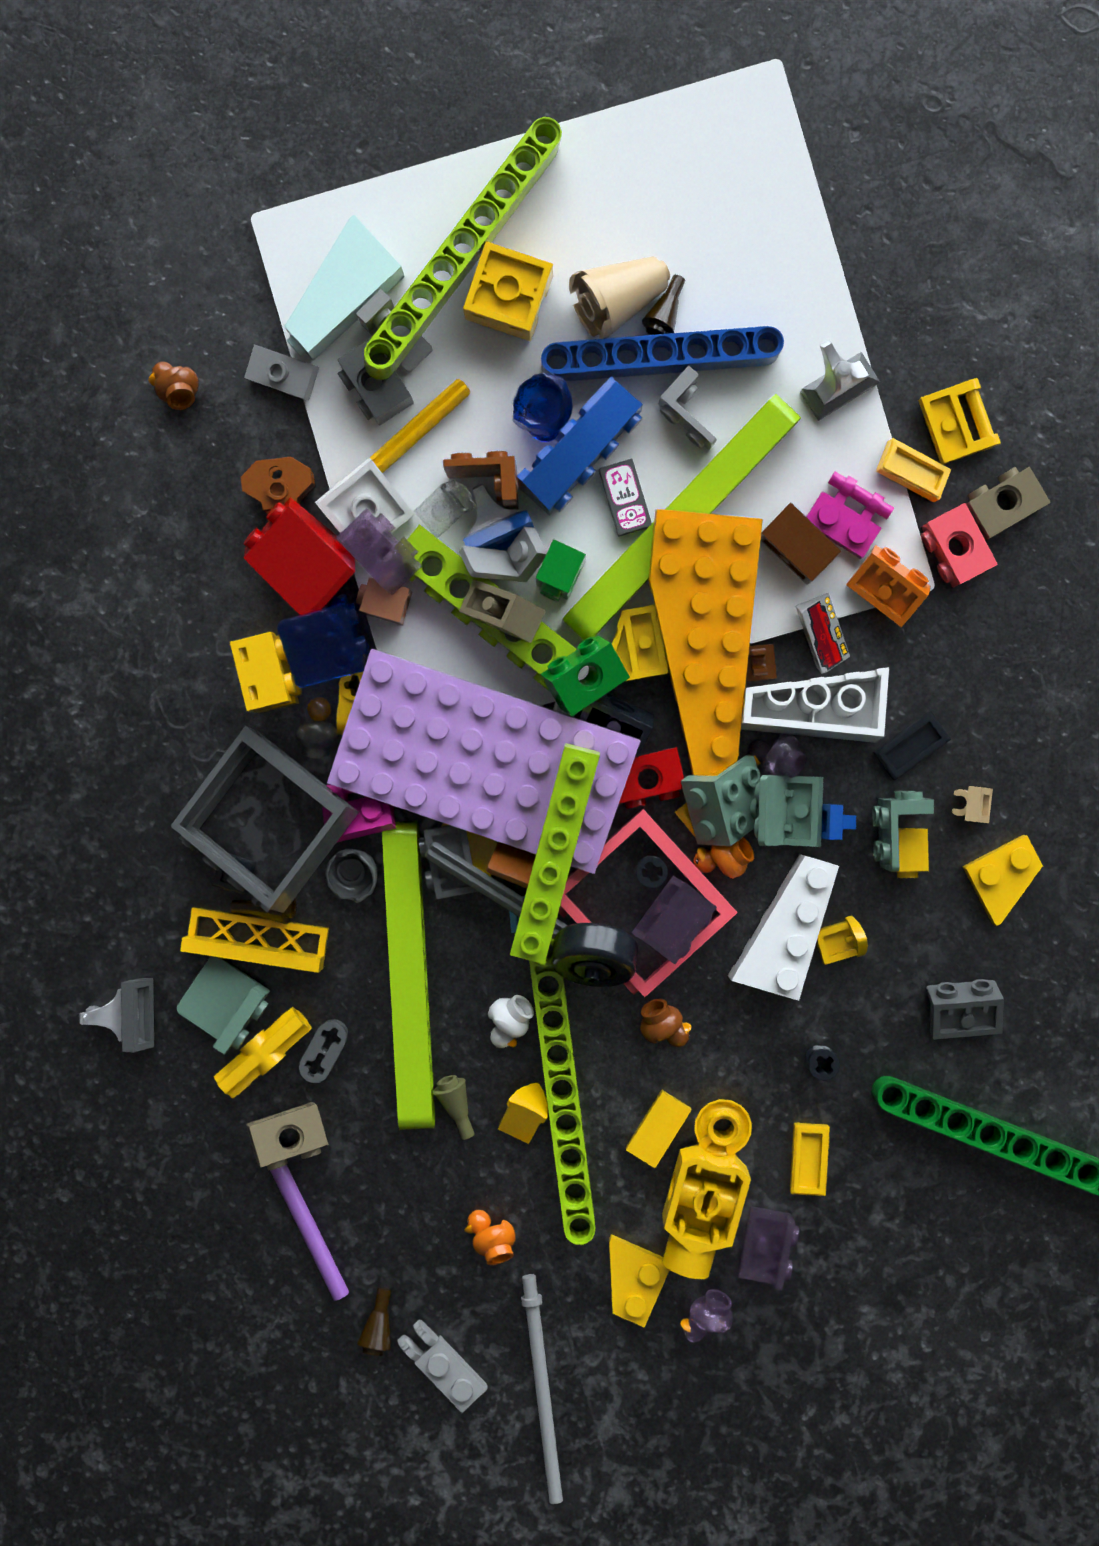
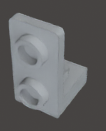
[356,289,433,372]
[658,366,717,450]
[459,527,547,582]

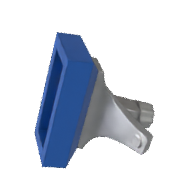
[463,484,534,551]

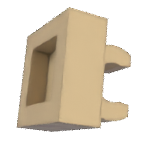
[952,786,993,823]

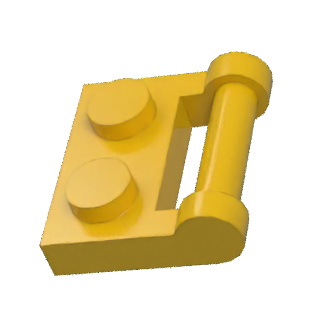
[918,378,1001,465]

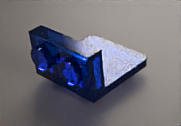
[277,594,370,688]

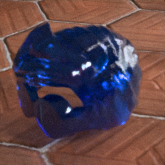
[512,373,573,442]

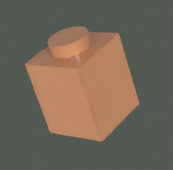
[356,577,413,625]

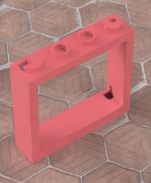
[558,809,738,997]

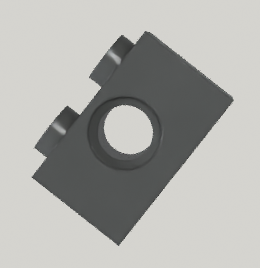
[337,337,414,426]

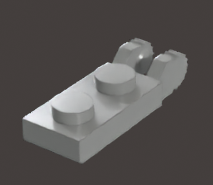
[397,1319,487,1413]

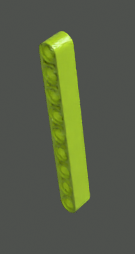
[364,117,562,380]
[562,394,801,640]
[382,821,435,1130]
[529,938,595,1245]

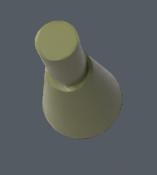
[433,1075,475,1140]

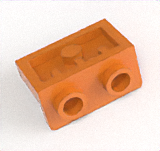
[846,545,931,627]

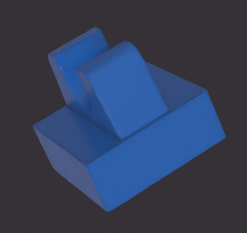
[821,804,856,840]

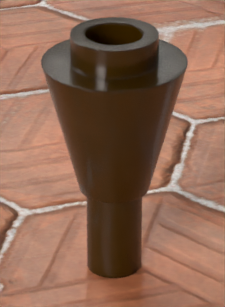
[642,274,686,335]
[231,898,297,924]
[357,1288,391,1356]

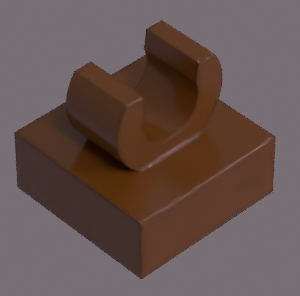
[746,644,777,682]

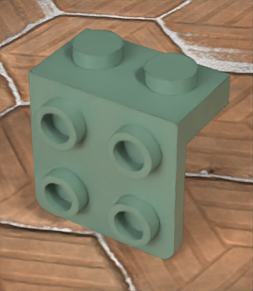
[681,756,760,846]
[754,775,823,847]
[872,791,934,872]
[177,956,270,1055]

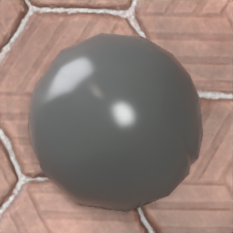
[325,849,378,903]

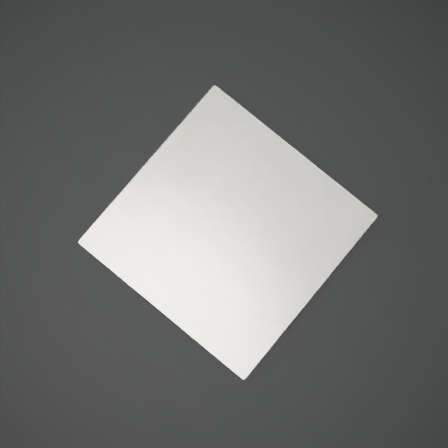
[251,59,935,706]

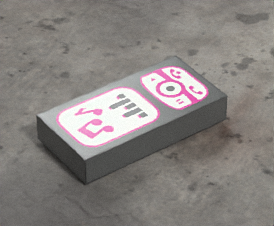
[598,458,652,537]

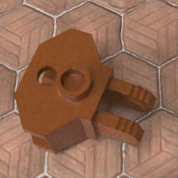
[241,457,315,522]

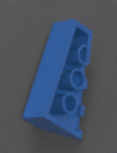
[517,377,643,516]

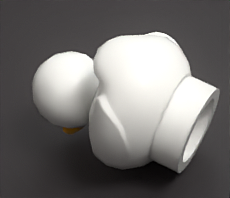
[488,995,534,1048]

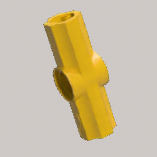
[214,1007,312,1099]

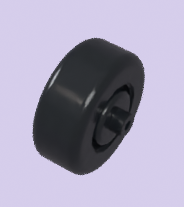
[551,923,638,987]

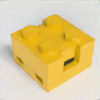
[463,241,553,342]
[230,632,302,713]

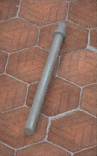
[521,1274,563,1504]

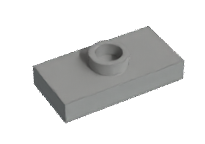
[244,344,319,401]

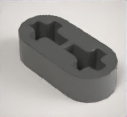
[299,1019,349,1083]

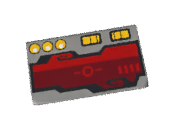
[795,593,850,674]

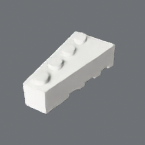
[741,667,889,743]
[728,854,839,1001]

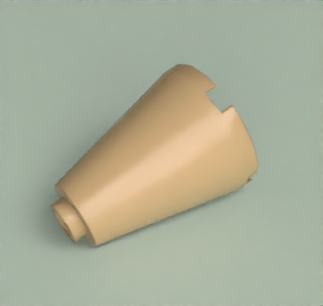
[569,256,670,339]

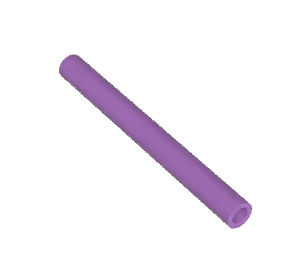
[270,1165,349,1301]

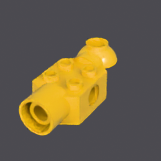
[662,1099,752,1279]

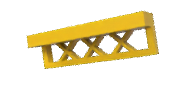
[180,907,329,973]

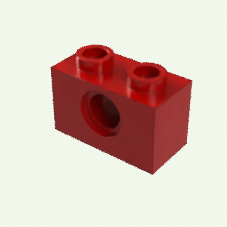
[619,747,684,809]

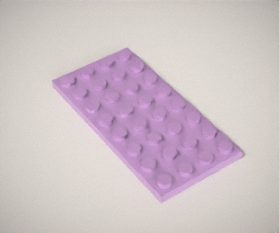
[327,649,640,874]

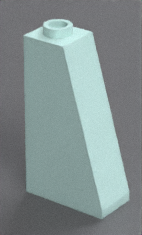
[284,215,405,360]

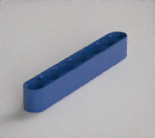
[541,326,784,382]

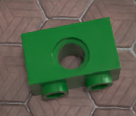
[535,539,586,602]
[540,636,630,717]

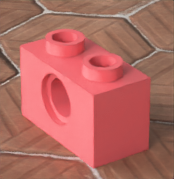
[921,503,998,588]

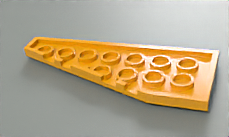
[648,509,763,776]

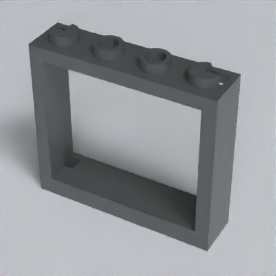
[171,726,359,913]

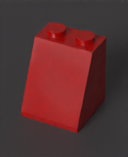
[243,497,355,623]

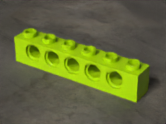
[393,524,577,691]
[510,743,600,964]

